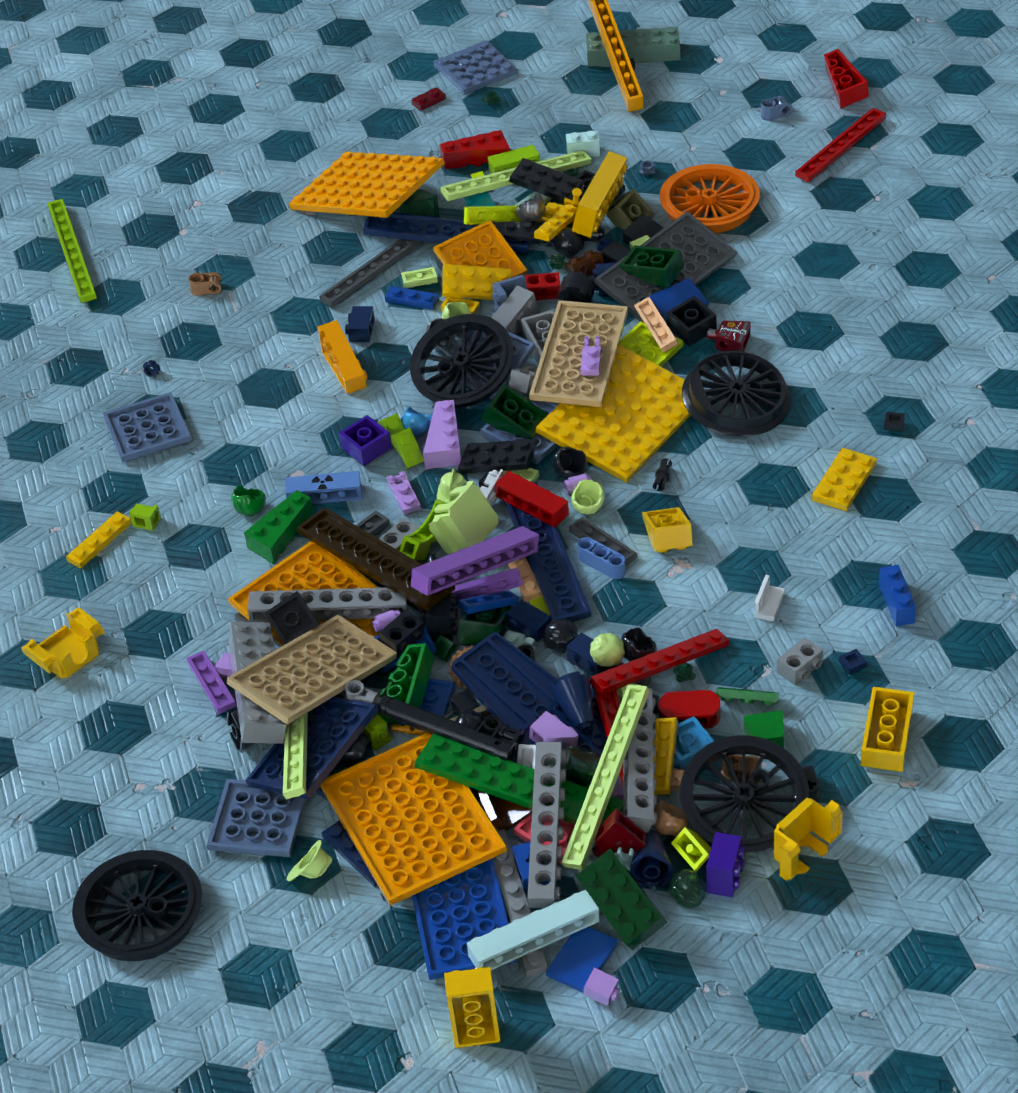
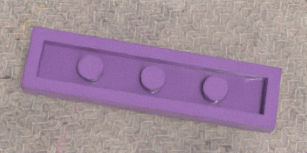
[452,567,523,605]
[186,650,236,715]

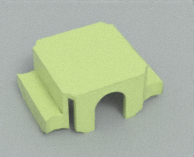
[428,481,498,554]

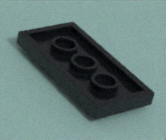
[509,158,583,202]
[458,439,537,474]

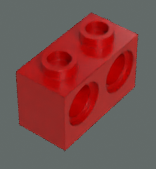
[525,272,560,301]

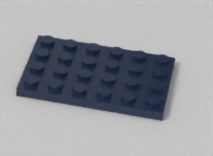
[245,697,378,800]

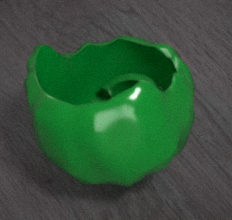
[231,485,266,516]

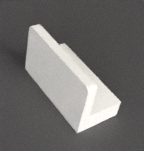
[755,575,785,622]

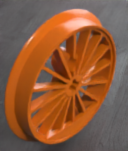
[659,164,760,233]

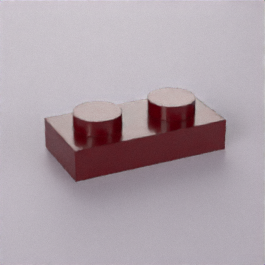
[411,87,446,111]

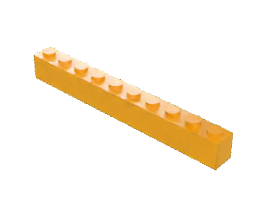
[587,0,644,112]

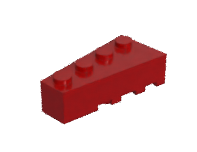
[439,130,510,169]

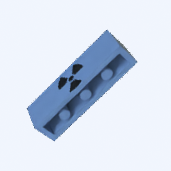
[285,471,362,504]

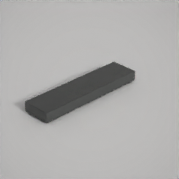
[569,517,637,567]

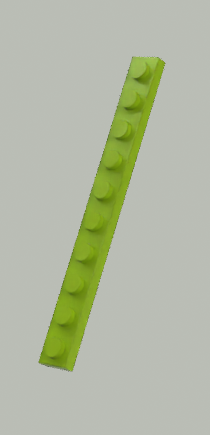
[47,199,97,303]

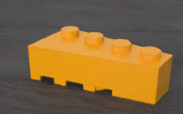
[317,320,368,394]

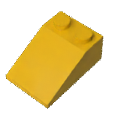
[642,507,693,552]

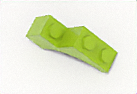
[377,413,424,469]
[399,500,448,561]

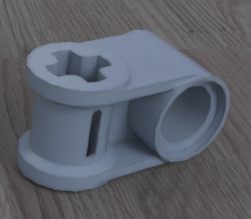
[761,96,793,120]

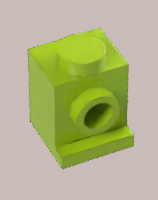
[130,503,161,531]
[362,713,392,751]

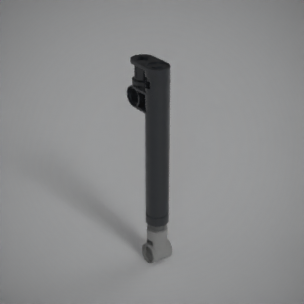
[345,680,525,761]

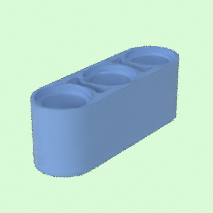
[577,537,626,579]

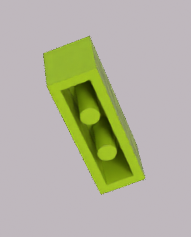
[488,145,540,174]

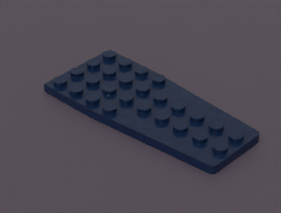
[451,632,608,782]

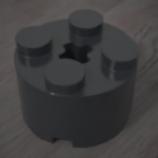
[557,272,596,303]

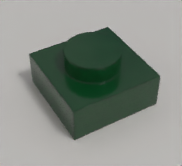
[434,635,457,662]

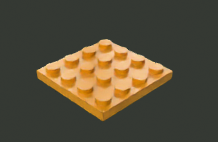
[433,220,527,300]

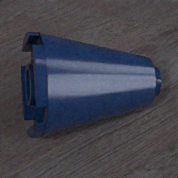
[549,671,595,731]
[630,830,673,889]

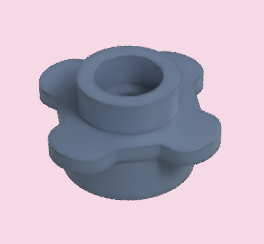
[639,160,656,175]

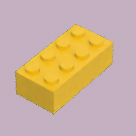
[861,687,914,772]
[444,967,500,1048]

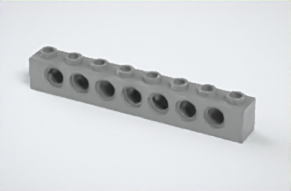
[248,587,407,622]
[623,688,657,833]
[527,742,567,908]

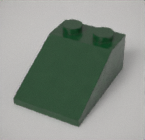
[619,245,684,287]
[481,383,549,439]
[458,605,512,646]

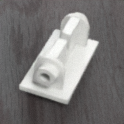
[480,469,504,505]

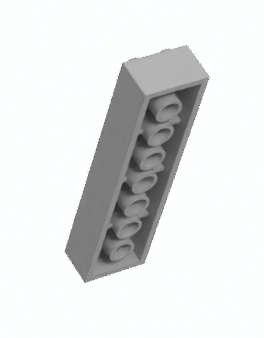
[228,621,286,743]

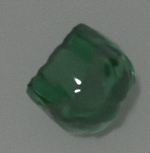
[668,868,707,908]

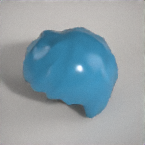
[401,407,433,436]

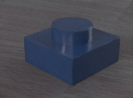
[839,649,867,675]

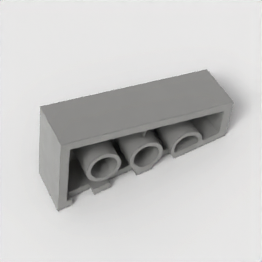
[479,285,541,343]

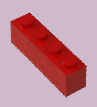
[495,471,569,528]

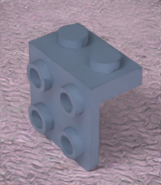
[492,275,527,313]

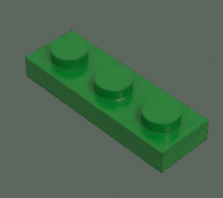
[716,687,780,705]

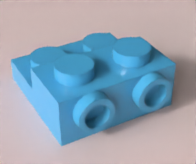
[673,716,714,770]

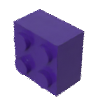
[338,415,392,466]
[706,832,745,898]

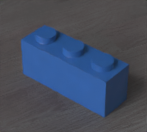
[879,564,916,626]

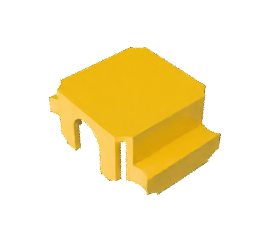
[21,607,105,678]
[774,798,843,881]

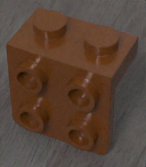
[477,790,532,831]

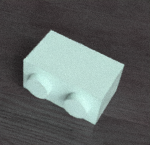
[566,131,600,157]

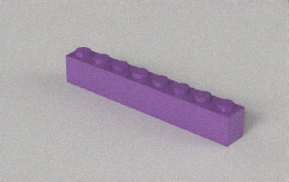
[411,526,539,596]

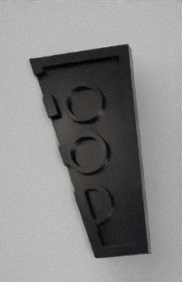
[492,221,553,247]

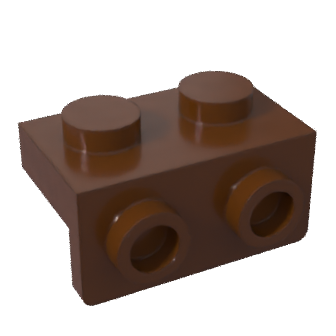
[564,250,605,277]

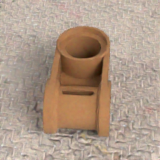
[188,272,222,296]
[721,755,762,784]

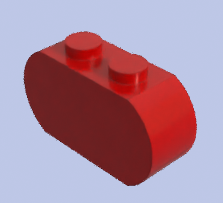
[658,690,721,729]

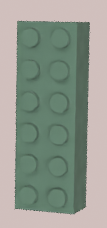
[586,27,680,67]

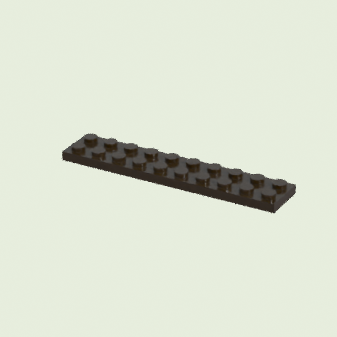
[296,507,455,611]

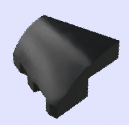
[623,214,664,245]

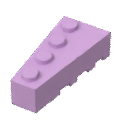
[423,400,461,469]

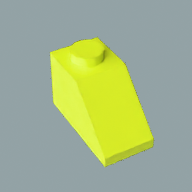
[671,827,711,872]

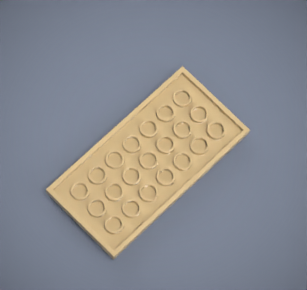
[529,300,628,407]
[227,615,397,724]

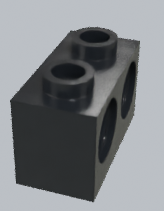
[379,609,424,657]

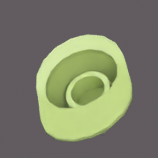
[437,469,467,503]
[287,840,332,881]

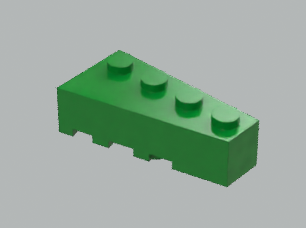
[244,490,313,564]
[377,643,434,723]

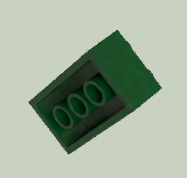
[576,849,668,950]

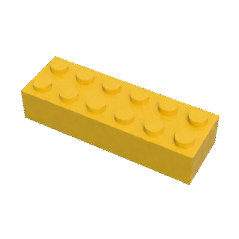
[572,151,628,238]

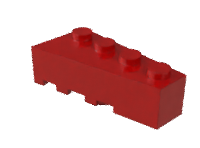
[824,49,869,109]

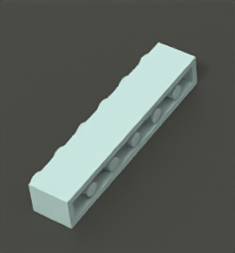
[467,890,599,970]

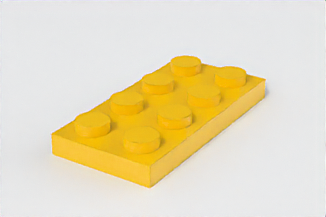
[442,264,511,300]
[811,447,877,512]

